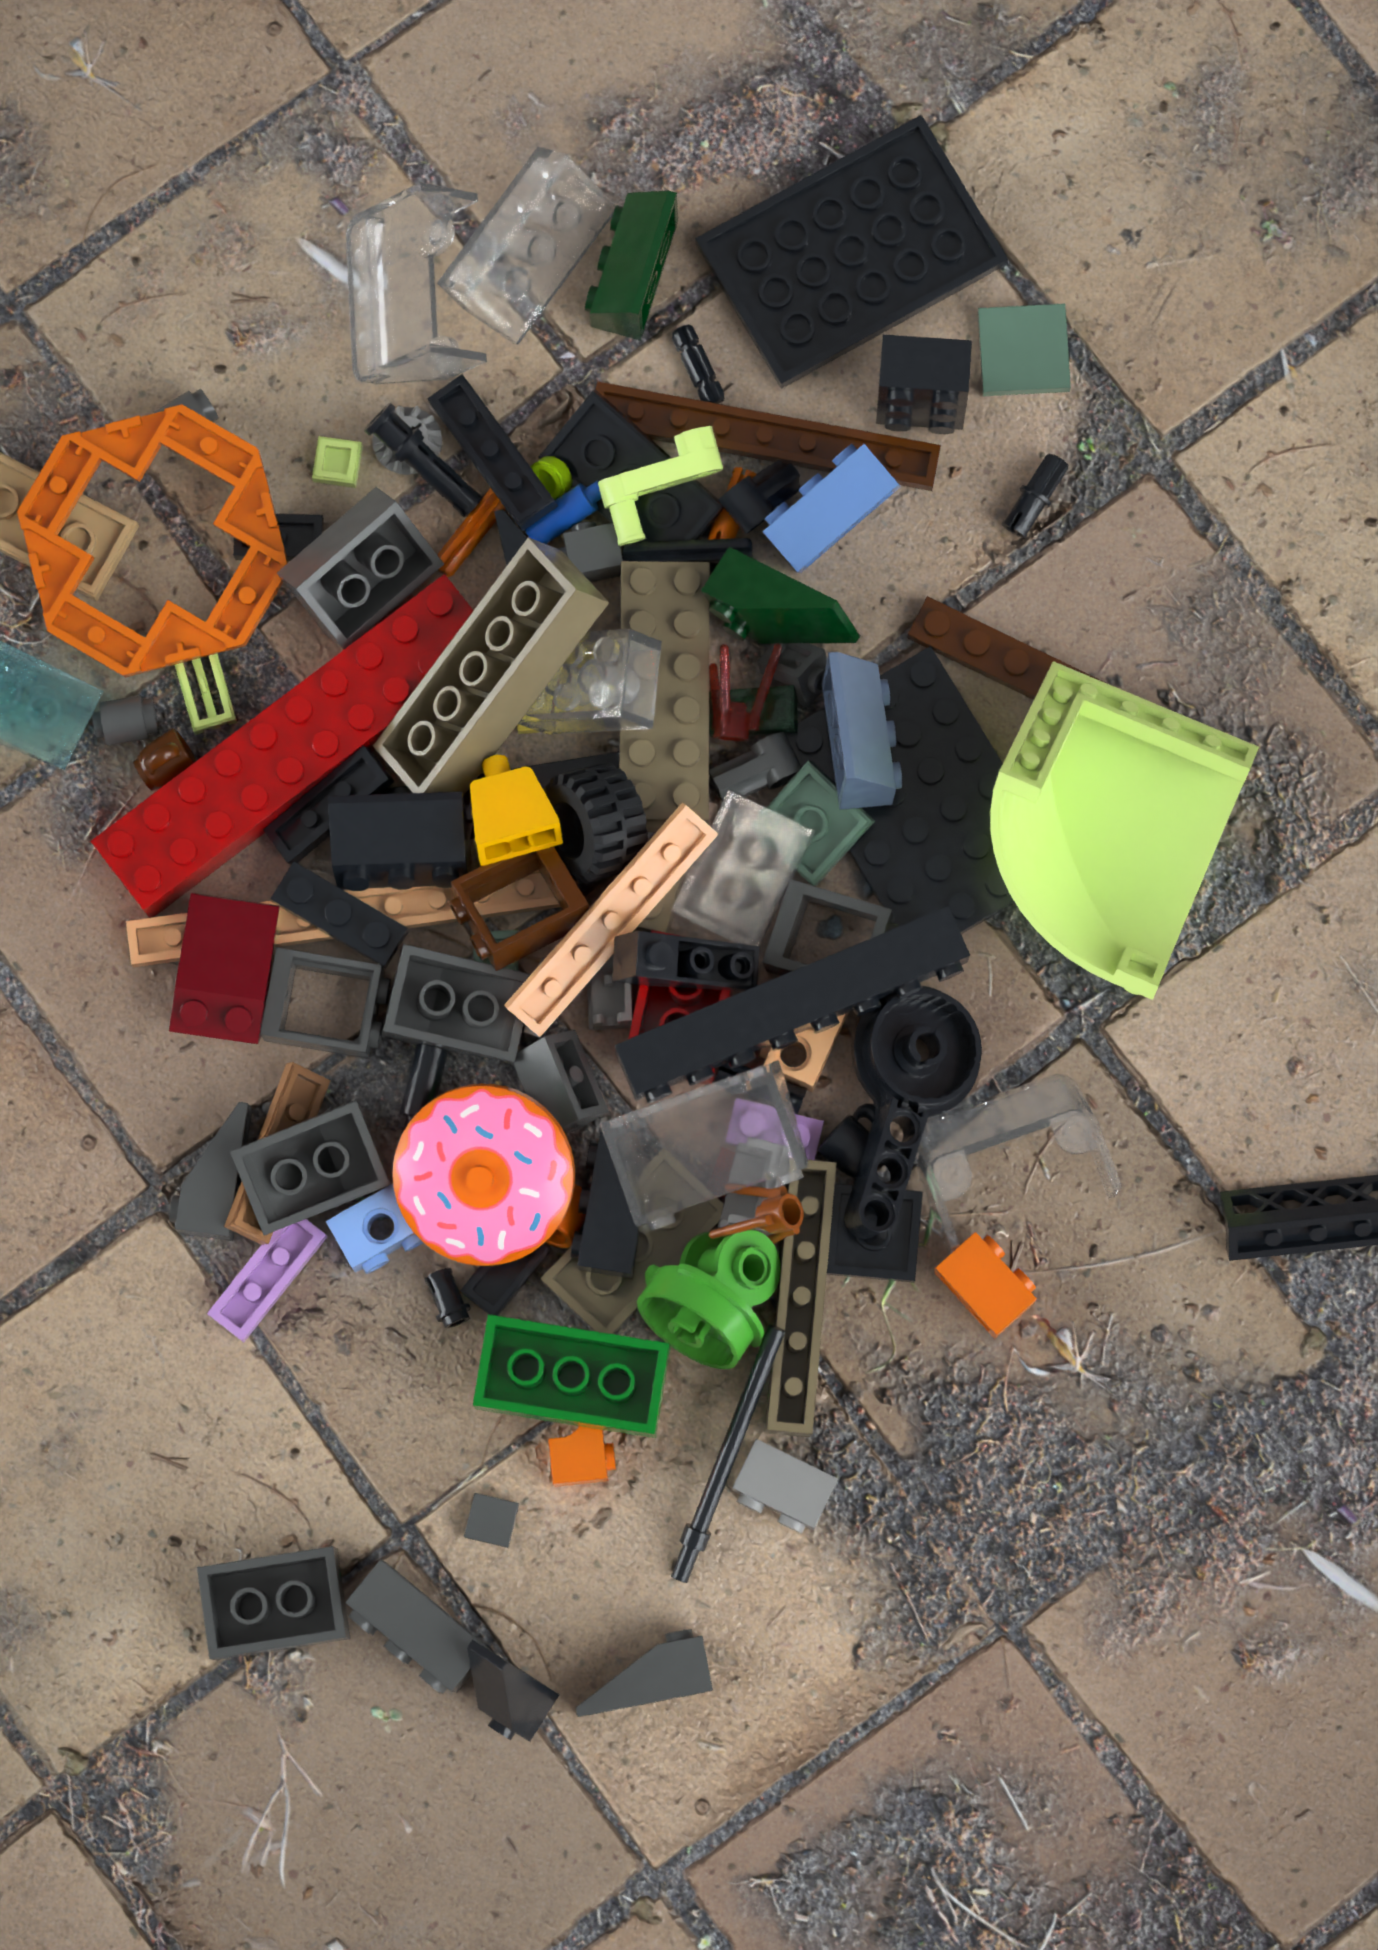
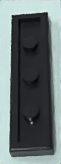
[427,374,558,532]

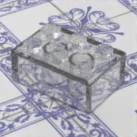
[518,629,662,734]
[671,790,816,946]

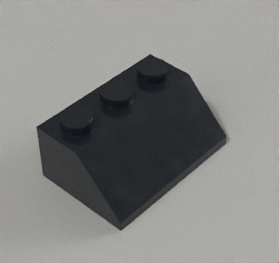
[328,792,472,891]

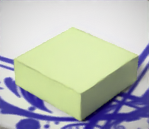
[312,436,363,488]

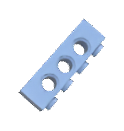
[326,1183,423,1274]

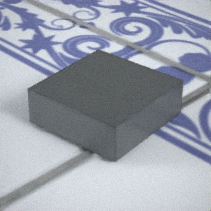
[464,1493,519,1548]

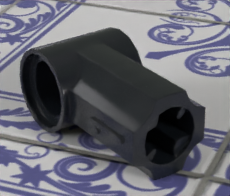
[718,460,801,535]

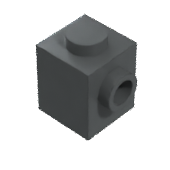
[557,522,623,582]

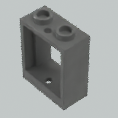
[762,879,899,976]
[260,947,391,1059]

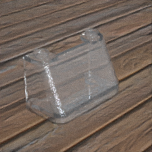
[600,1060,809,1231]

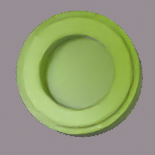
[530,456,572,500]

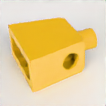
[470,755,563,866]

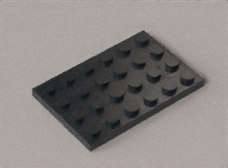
[695,115,1008,389]
[783,646,1015,934]

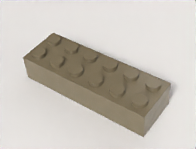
[373,537,609,796]
[619,561,709,832]

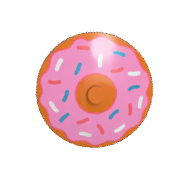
[393,1084,575,1266]

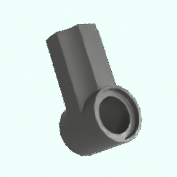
[709,732,802,807]

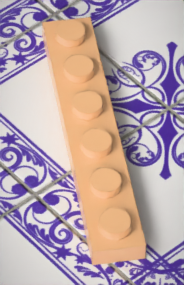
[504,802,718,1037]

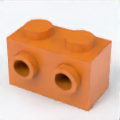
[934,1232,1037,1339]

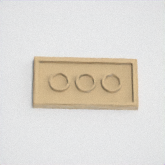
[0,452,139,601]

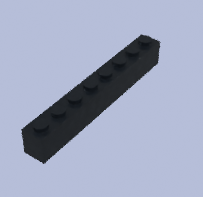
[615,906,970,1103]

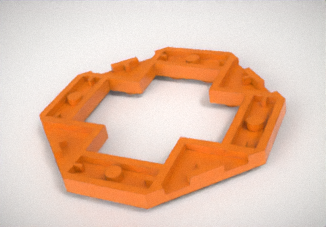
[17,404,288,678]

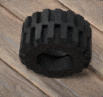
[544,763,648,884]

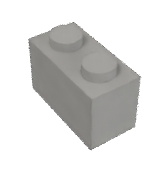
[732,1439,838,1534]

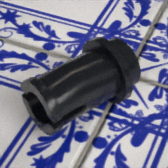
[424,1268,471,1329]

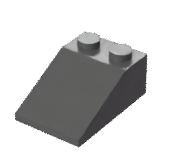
[381,944,531,1063]
[230,1100,390,1236]

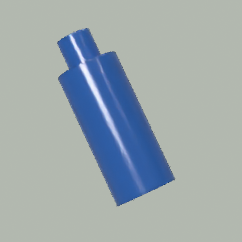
[525,480,602,544]

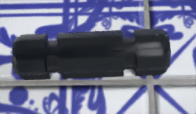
[672,324,725,404]

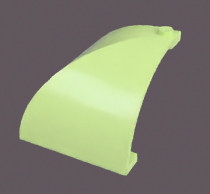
[990,661,1259,1000]

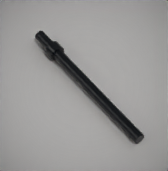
[671,1324,786,1583]

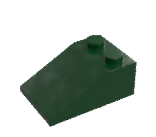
[701,547,860,644]

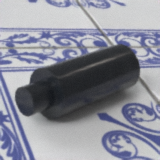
[399,1044,448,1132]

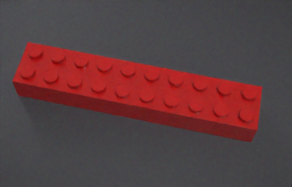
[91,574,474,918]

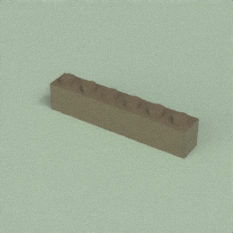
[764,1158,837,1438]

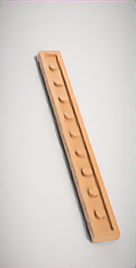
[126,870,560,968]

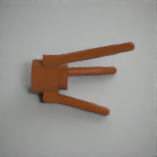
[709,1184,803,1244]

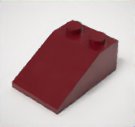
[169,893,280,1044]

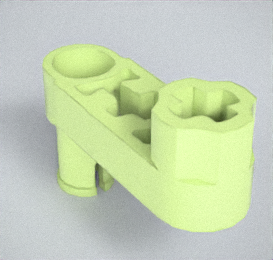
[598,426,723,546]

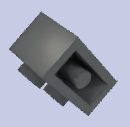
[514,1030,609,1134]

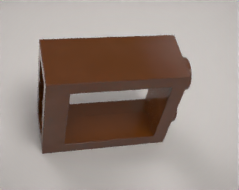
[449,846,589,971]

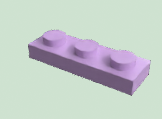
[207,1219,328,1343]

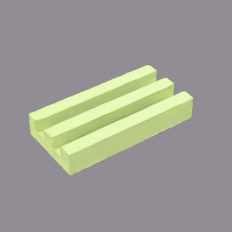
[175,653,238,735]

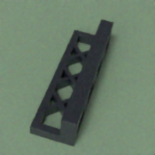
[1220,1175,1378,1261]

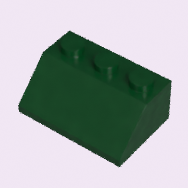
[585,190,678,341]

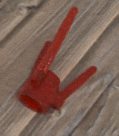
[709,644,782,741]

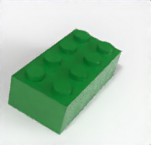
[473,1314,670,1438]

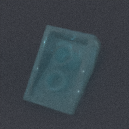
[0,641,104,771]

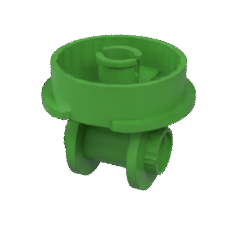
[637,1230,781,1369]

